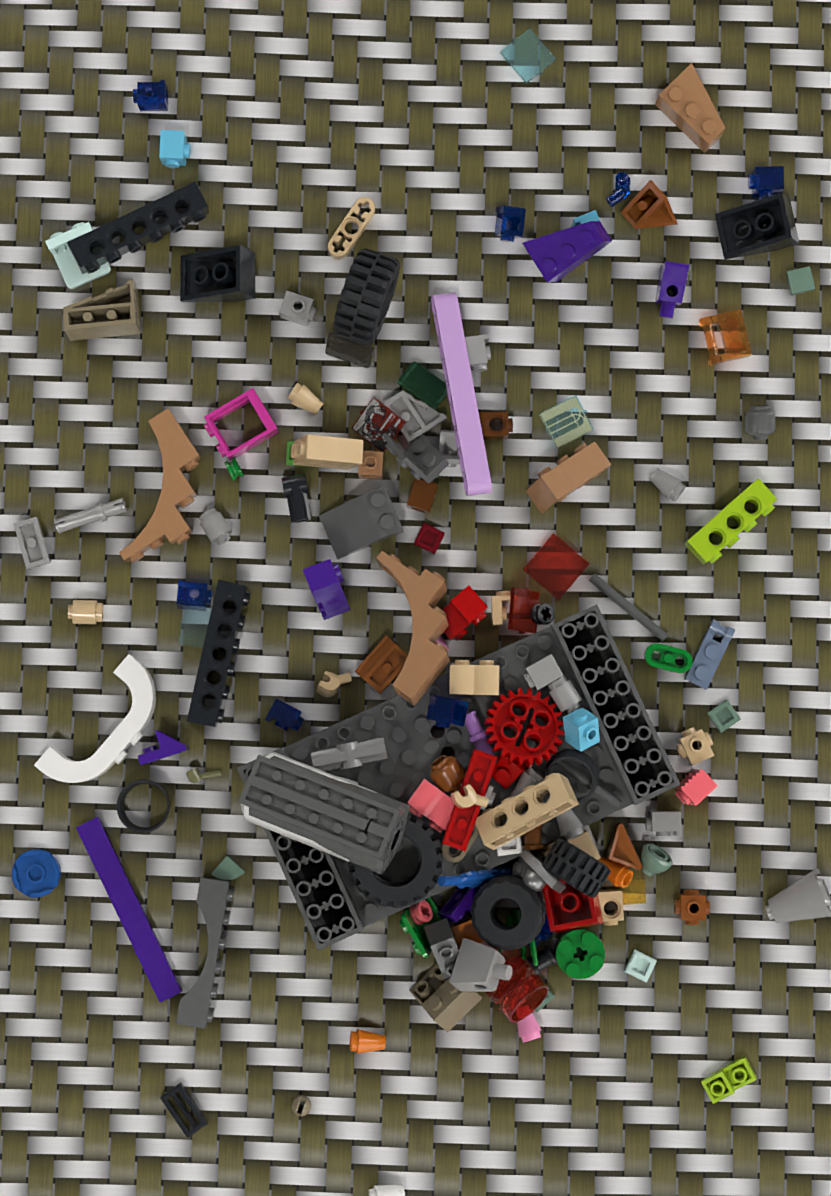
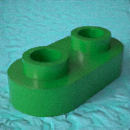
[644,643,692,674]

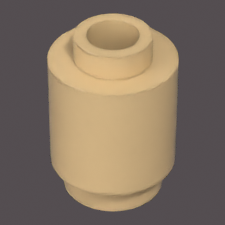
[68,600,103,624]

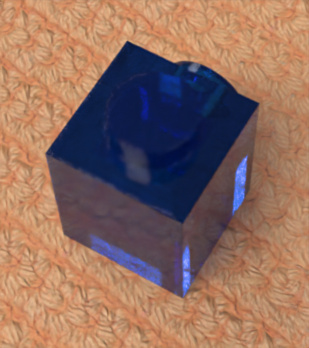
[748,166,784,199]
[426,695,469,729]

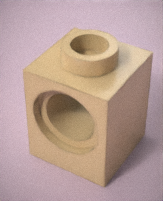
[598,889,624,926]

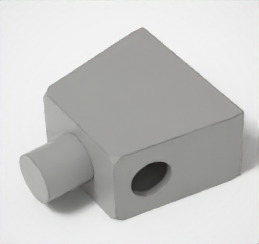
[449,938,512,992]

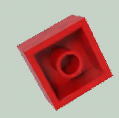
[542,879,604,933]

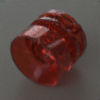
[485,956,549,1023]

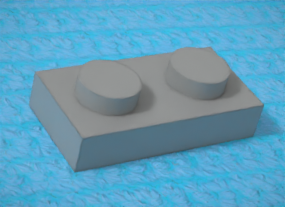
[13,517,51,570]

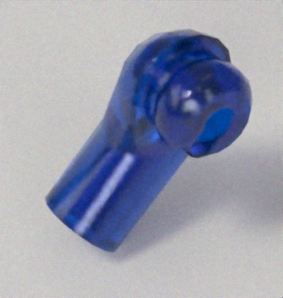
[606,172,631,207]

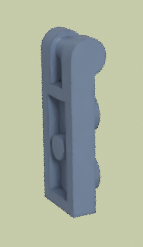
[684,619,735,690]

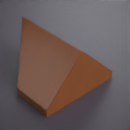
[620,180,678,229]
[604,822,643,870]

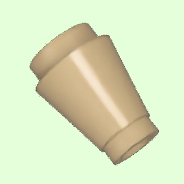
[287,383,323,415]

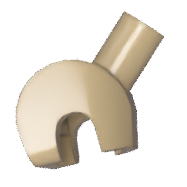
[316,671,352,698]
[450,784,489,808]

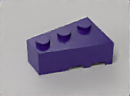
[522,221,612,283]
[303,559,350,620]

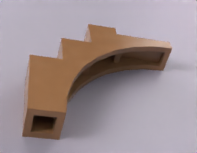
[119,408,202,563]
[376,551,450,706]

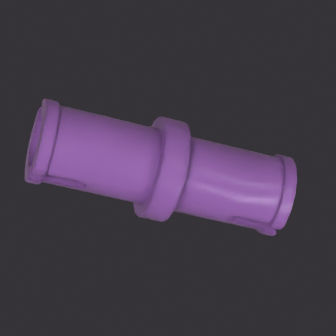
[461,710,495,756]

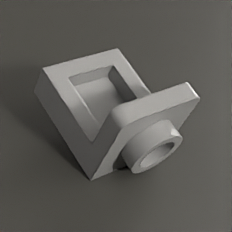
[438,430,460,467]

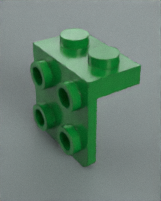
[399,896,455,958]

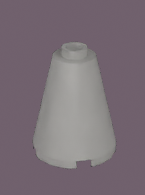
[765,869,831,923]

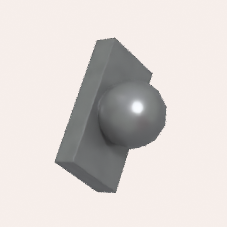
[520,849,566,893]

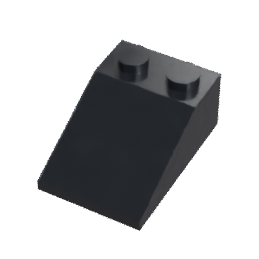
[715,192,800,260]
[180,245,255,302]

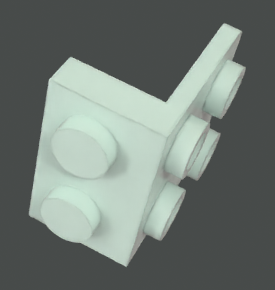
[45,222,111,289]

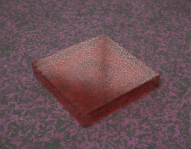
[523,533,590,601]

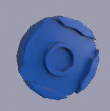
[12,849,61,898]

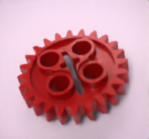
[484,688,565,768]

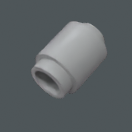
[199,508,232,545]
[548,676,582,714]

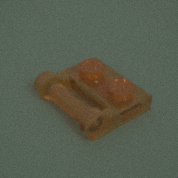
[699,309,752,366]

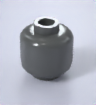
[744,405,776,440]

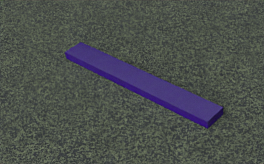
[76,817,183,1003]

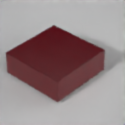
[413,523,445,555]

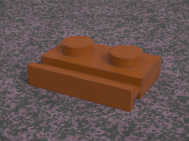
[355,636,408,694]

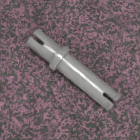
[54,498,127,534]

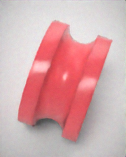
[409,900,433,925]

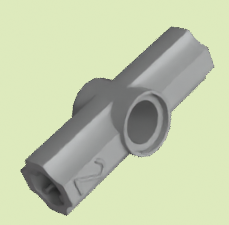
[311,738,388,772]

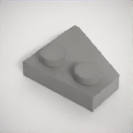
[383,390,447,444]

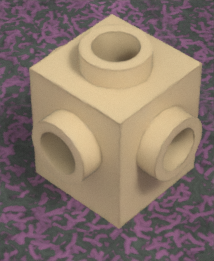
[676,727,714,766]

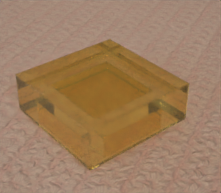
[620,878,646,905]

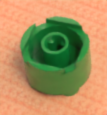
[554,928,605,979]

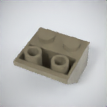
[409,964,482,1032]

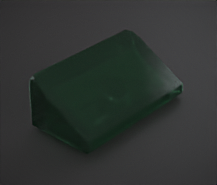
[397,361,447,410]

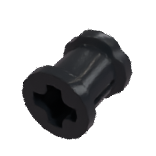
[526,945,558,976]

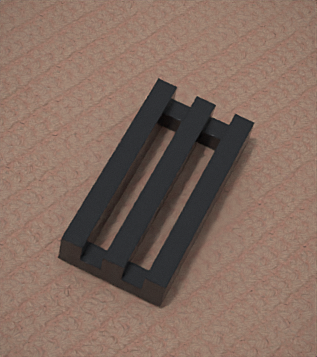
[160,1082,209,1138]

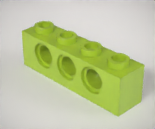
[684,478,778,565]

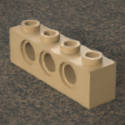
[475,773,579,850]

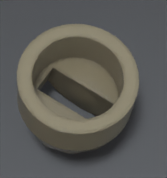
[291,1095,311,1117]

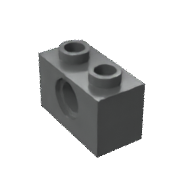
[424,918,459,979]

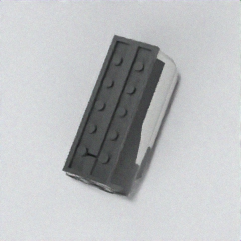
[238,752,410,875]

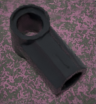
[282,474,312,523]

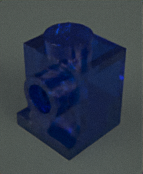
[133,80,168,112]
[494,205,526,242]
[176,580,212,611]
[265,698,305,731]

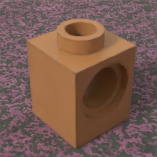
[358,451,384,480]

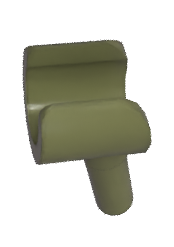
[186,767,222,783]

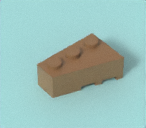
[655,63,725,153]
[526,442,611,514]

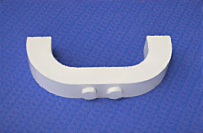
[34,654,156,783]

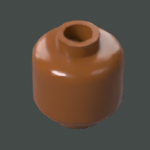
[430,755,466,792]

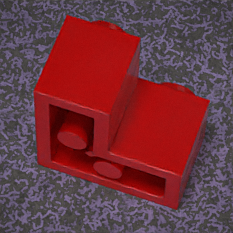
[442,585,488,641]

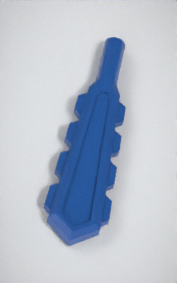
[437,867,513,889]

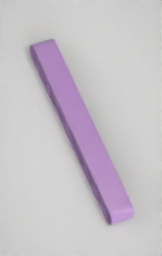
[431,292,492,496]

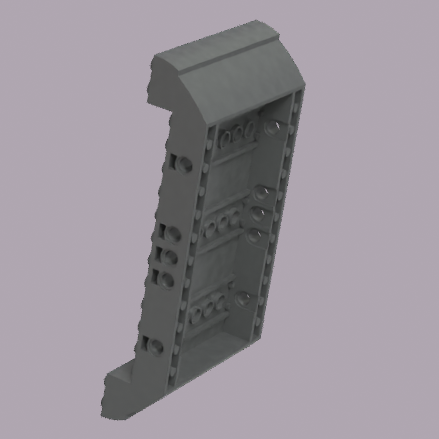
[237,604,681,951]

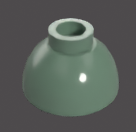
[640,844,673,877]

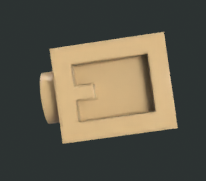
[491,591,516,626]

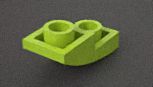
[701,1056,757,1104]

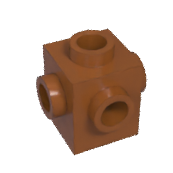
[674,889,710,925]

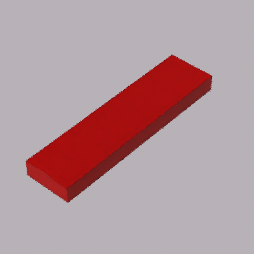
[442,749,498,852]

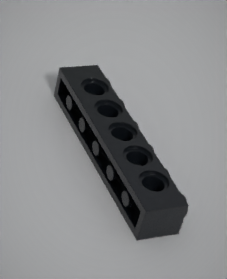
[67,182,209,274]
[187,580,251,727]

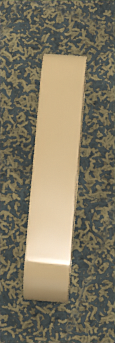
[328,197,375,260]

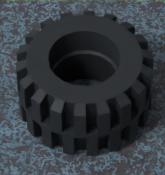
[542,838,611,898]

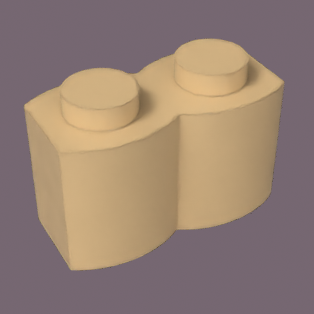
[449,660,499,695]

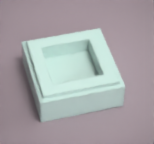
[624,949,657,983]

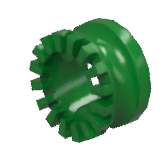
[224,457,244,481]

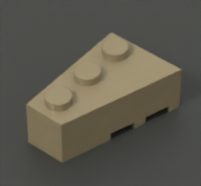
[63,279,140,341]

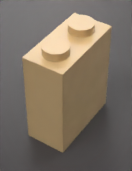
[291,434,363,470]

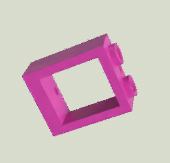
[203,388,279,461]

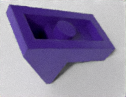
[138,730,189,765]
[438,887,480,922]

